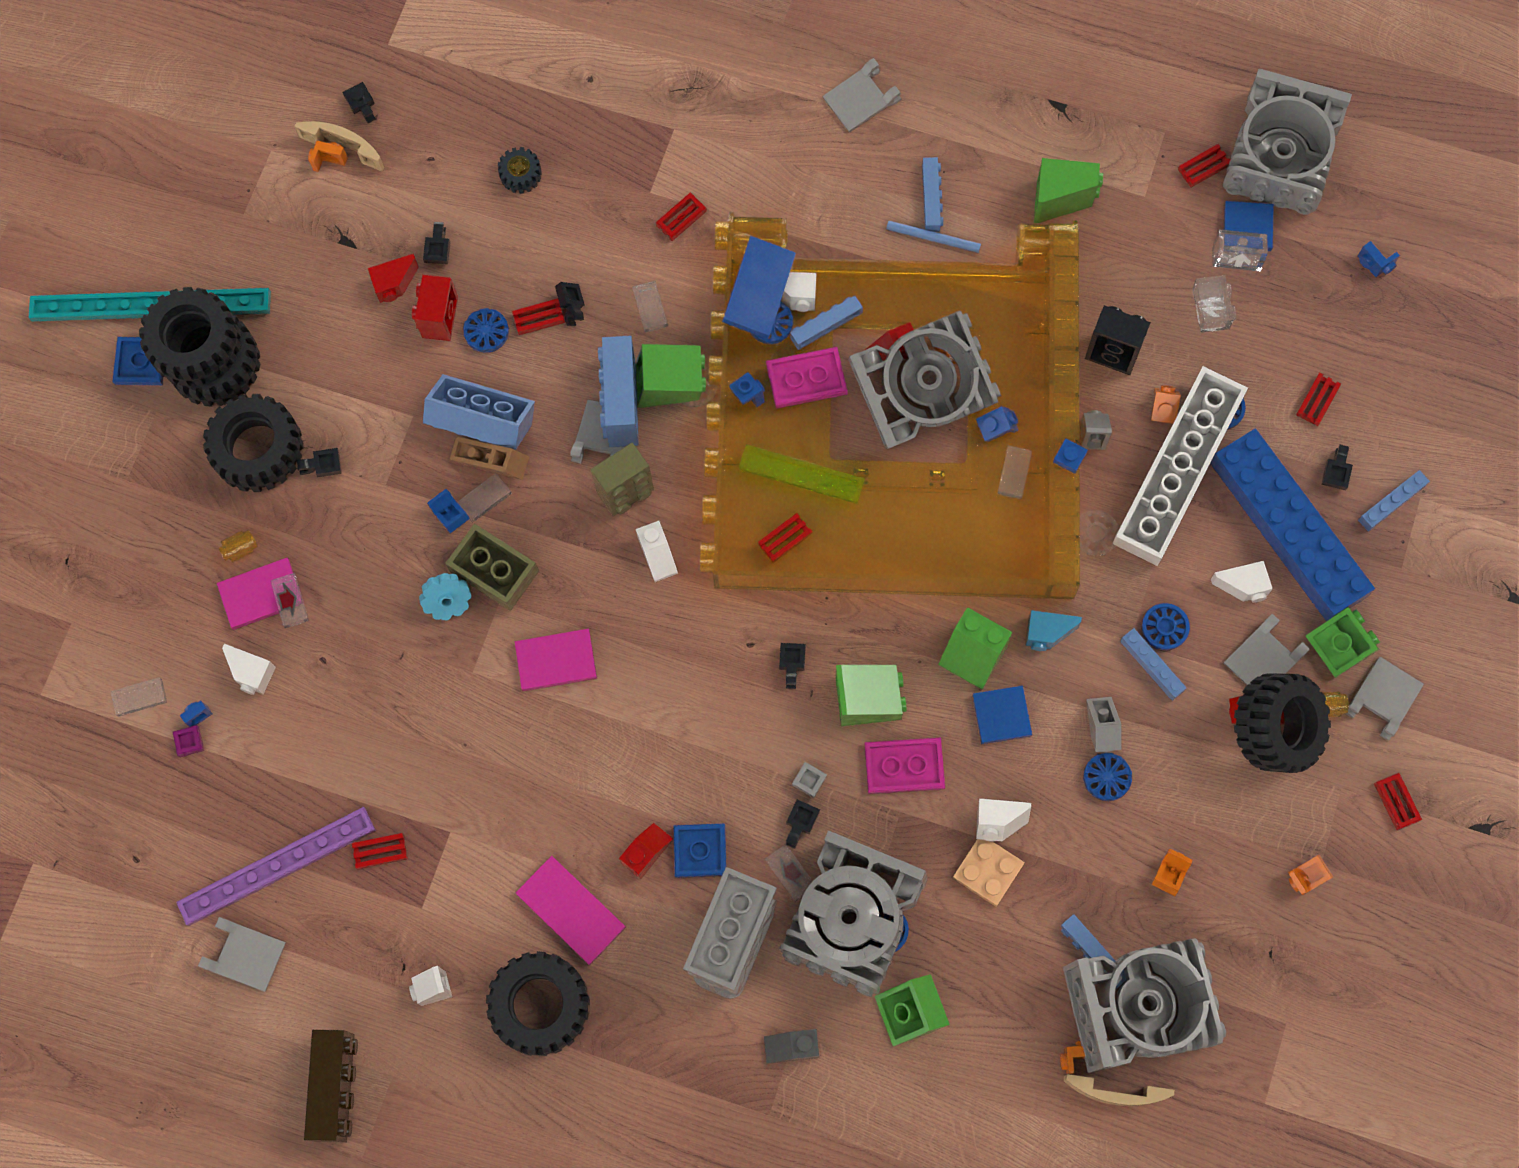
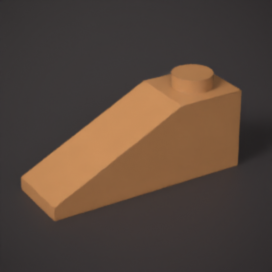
[449,436,529,480]

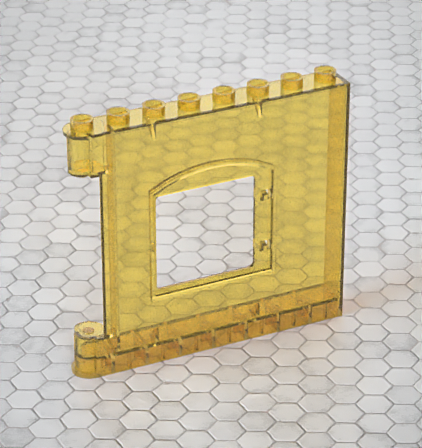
[700,212,1080,599]

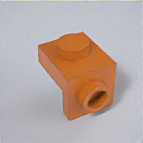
[308,140,348,172]
[1150,385,1181,424]
[1151,849,1193,896]
[1288,855,1333,895]
[1060,1041,1085,1075]

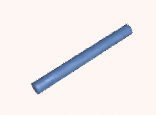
[886,221,981,253]

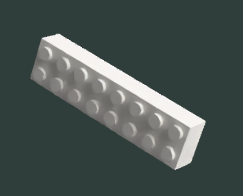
[1112,366,1248,566]

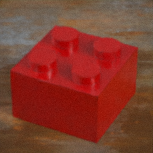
[412,274,458,341]

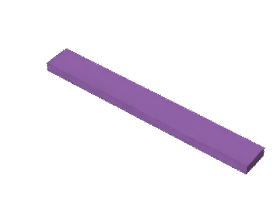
[176,807,376,926]

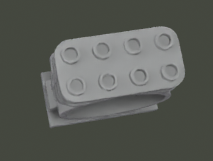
[1223,69,1352,215]
[848,310,1001,449]
[779,830,928,997]
[683,867,777,999]
[1063,938,1226,1073]

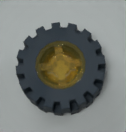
[498,147,542,194]

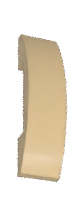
[294,121,384,171]
[1064,1074,1175,1106]

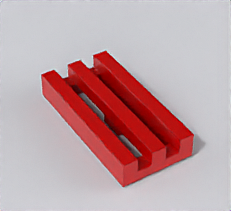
[1178,143,1230,188]
[656,192,707,241]
[512,298,565,335]
[1296,372,1341,426]
[758,513,813,563]
[1374,773,1422,831]
[352,833,408,870]

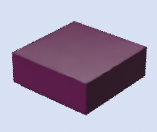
[173,725,204,757]

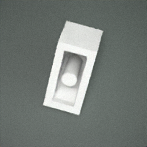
[781,272,816,312]
[636,521,678,582]
[1211,561,1272,603]
[222,644,276,695]
[976,799,1031,841]
[409,966,452,1006]

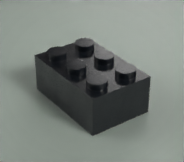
[1085,305,1151,375]

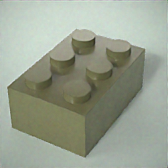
[590,442,654,516]
[445,523,539,611]

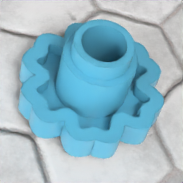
[419,573,471,620]

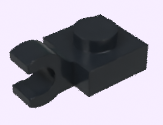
[342,82,376,124]
[423,222,451,264]
[555,282,585,327]
[1321,444,1353,491]
[297,448,342,477]
[779,643,806,689]
[786,799,820,849]

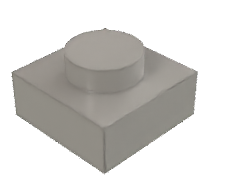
[792,762,827,798]

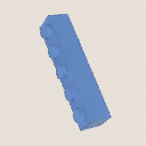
[922,157,943,232]
[790,296,863,350]
[1358,470,1430,532]
[1120,628,1186,701]
[1061,914,1126,989]

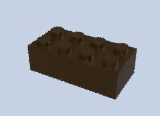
[304,1029,358,1143]

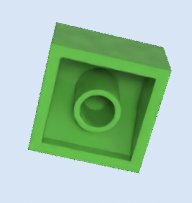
[874,974,950,1046]

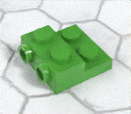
[1306,607,1380,678]

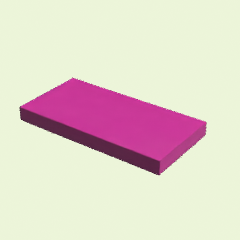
[515,856,626,965]

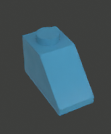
[1026,610,1082,651]

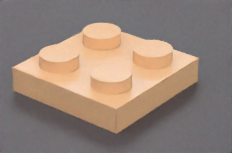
[953,839,1025,907]

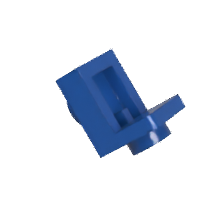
[1358,241,1400,277]
[729,372,765,407]
[976,406,1018,442]
[427,489,470,533]

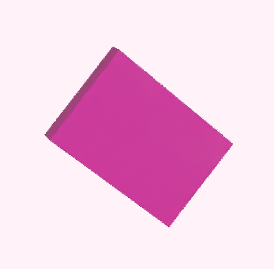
[766,347,848,409]
[217,557,304,630]
[514,628,597,691]
[864,737,945,794]

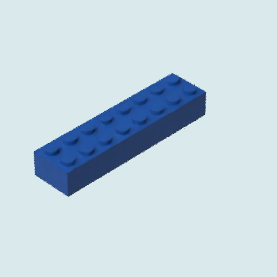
[1210,428,1375,621]

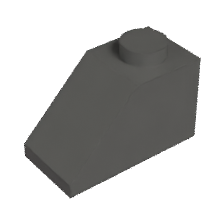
[764,1029,819,1064]

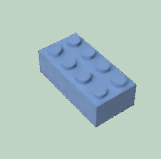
[598,336,639,447]
[423,374,535,450]

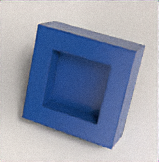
[1053,439,1088,474]
[180,700,213,727]

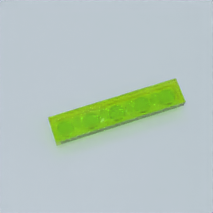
[739,444,865,504]

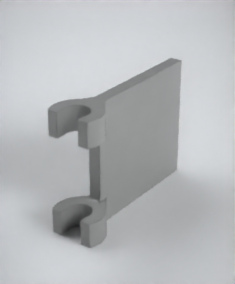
[823,58,902,133]
[570,400,625,464]
[1224,614,1310,685]
[1344,657,1424,741]
[198,917,286,992]

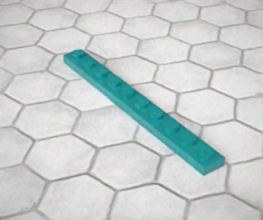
[28,288,271,322]

